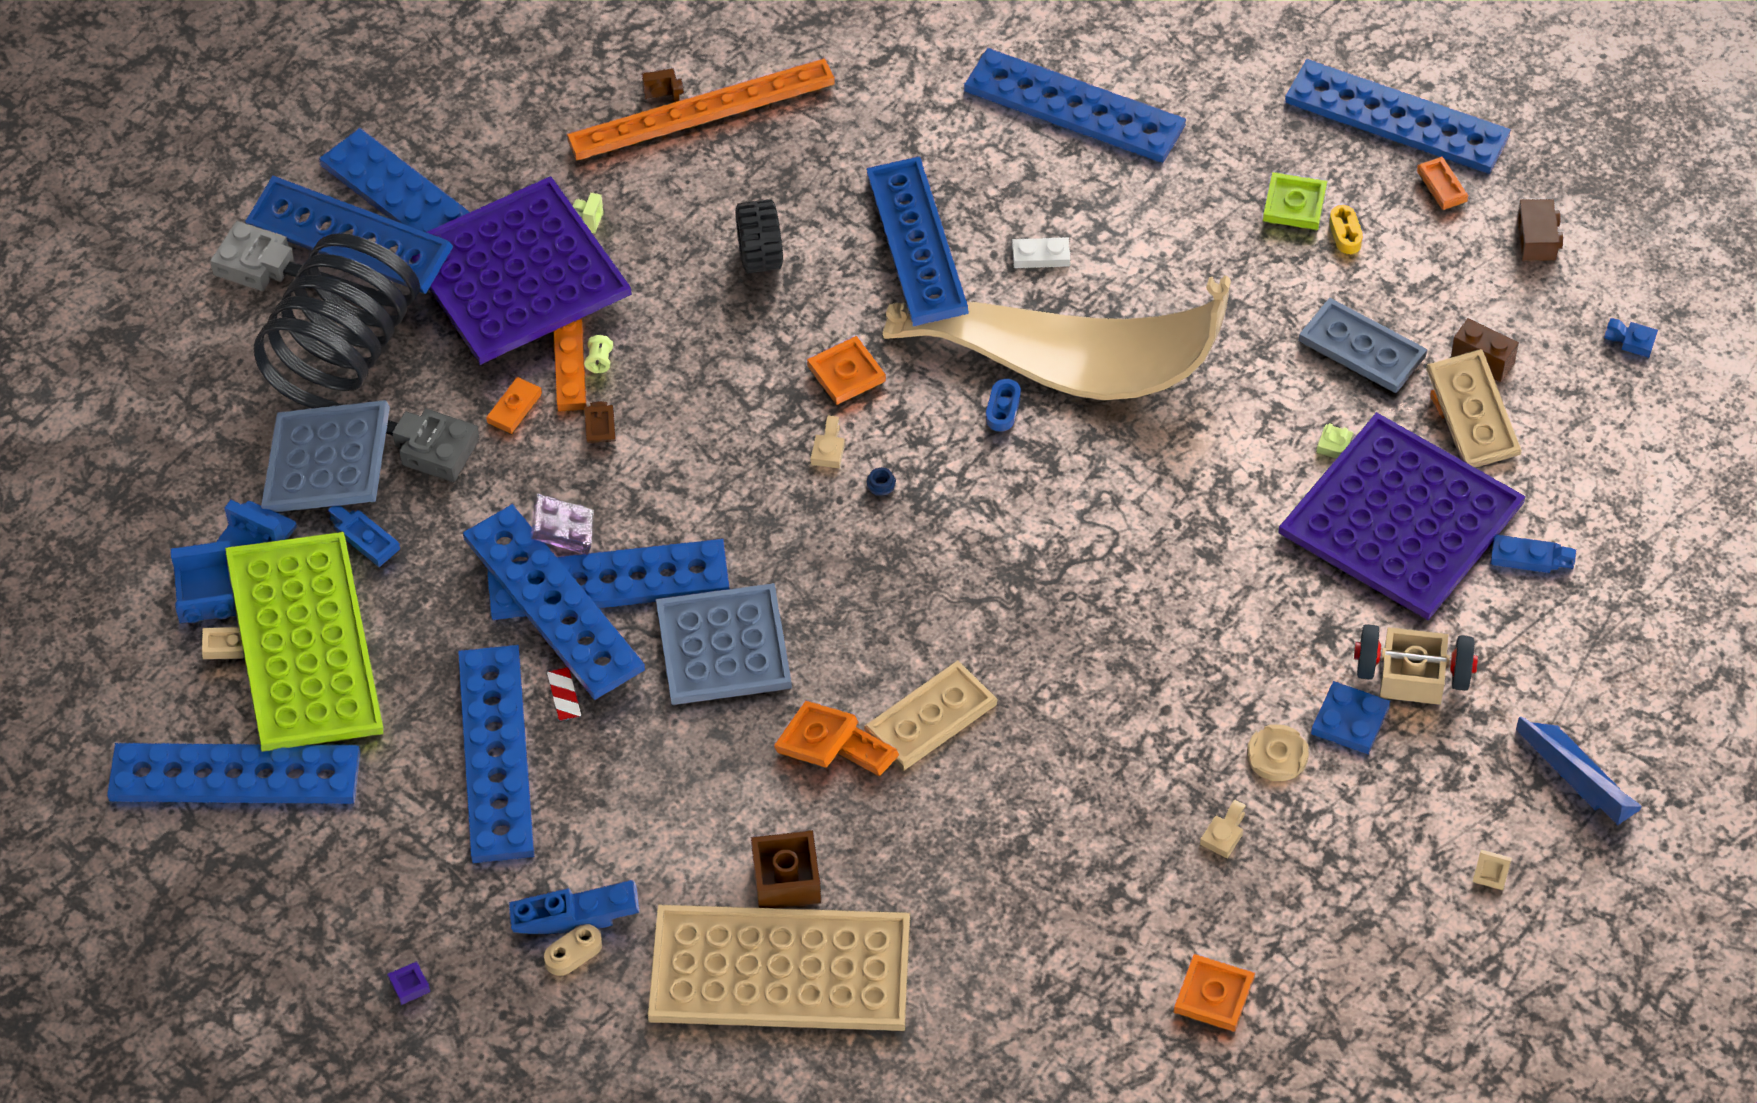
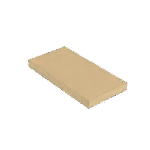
[1426,349,1522,468]
[864,660,997,771]

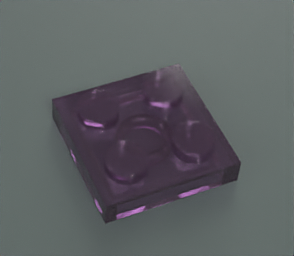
[531,494,593,555]

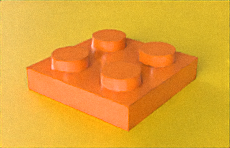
[807,336,886,405]
[774,700,858,768]
[1174,954,1255,1032]

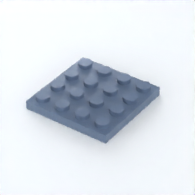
[261,400,390,512]
[656,583,792,705]

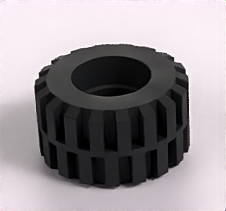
[735,199,783,273]

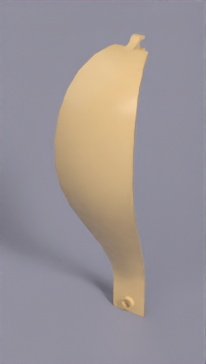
[882,276,1231,400]

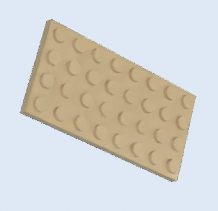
[648,905,910,1031]

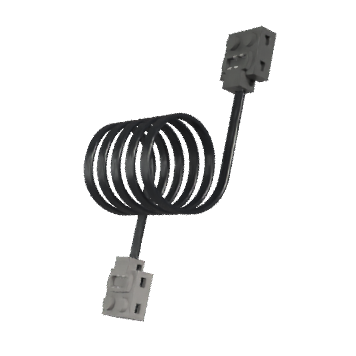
[210,221,480,482]

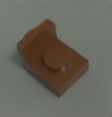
[642,68,684,102]
[584,401,616,443]

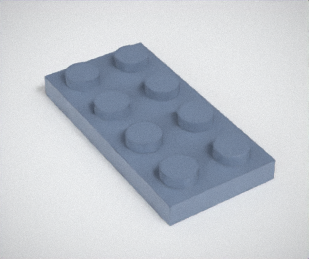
[1298,298,1427,393]

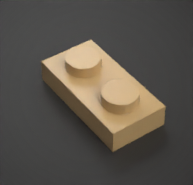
[202,627,244,659]

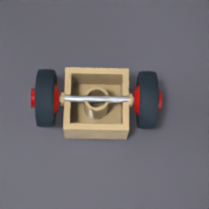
[1353,624,1478,705]

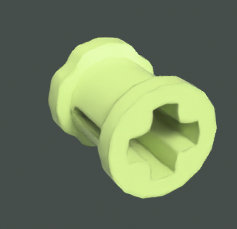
[584,335,613,373]

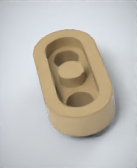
[544,924,602,976]

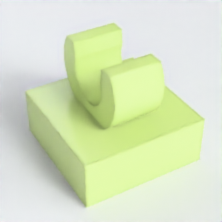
[573,193,603,233]
[1316,423,1354,459]

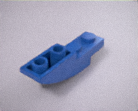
[509,880,640,934]

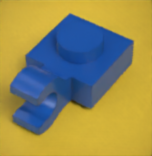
[1604,318,1658,358]

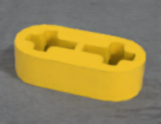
[1329,205,1363,254]

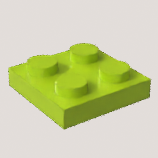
[1263,172,1327,230]

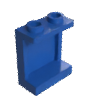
[170,540,237,624]

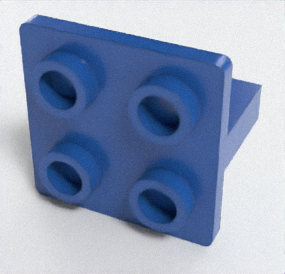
[217,500,297,547]

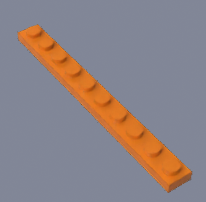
[567,58,835,161]

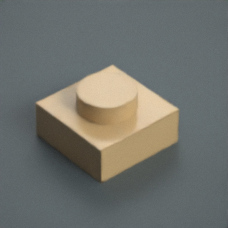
[1473,850,1512,890]

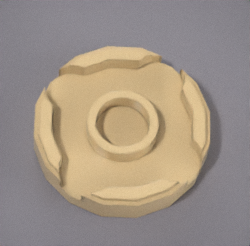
[1247,724,1309,781]

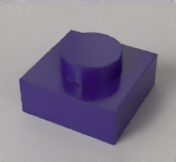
[388,961,430,1005]

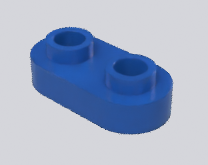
[986,379,1021,431]

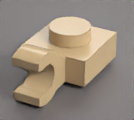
[811,415,845,469]
[1200,800,1246,859]

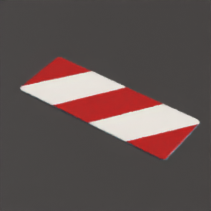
[547,667,581,721]

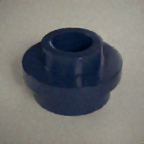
[867,467,896,496]

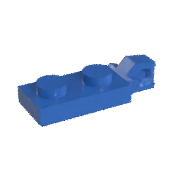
[328,505,400,567]
[1491,534,1576,573]

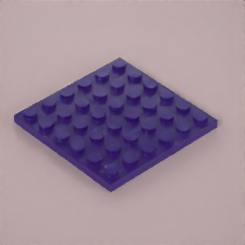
[410,176,632,365]
[1278,412,1525,621]

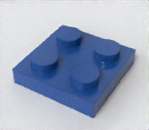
[1311,681,1391,755]

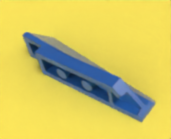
[1516,716,1642,825]

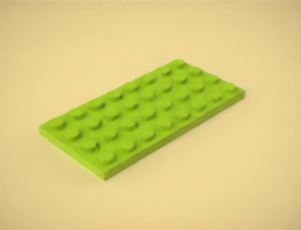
[225,532,383,752]

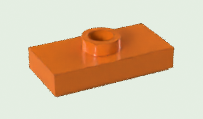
[1417,157,1468,210]
[486,377,542,434]
[838,727,899,777]

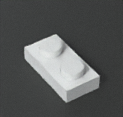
[1012,238,1070,268]

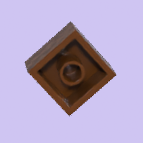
[751,830,821,909]

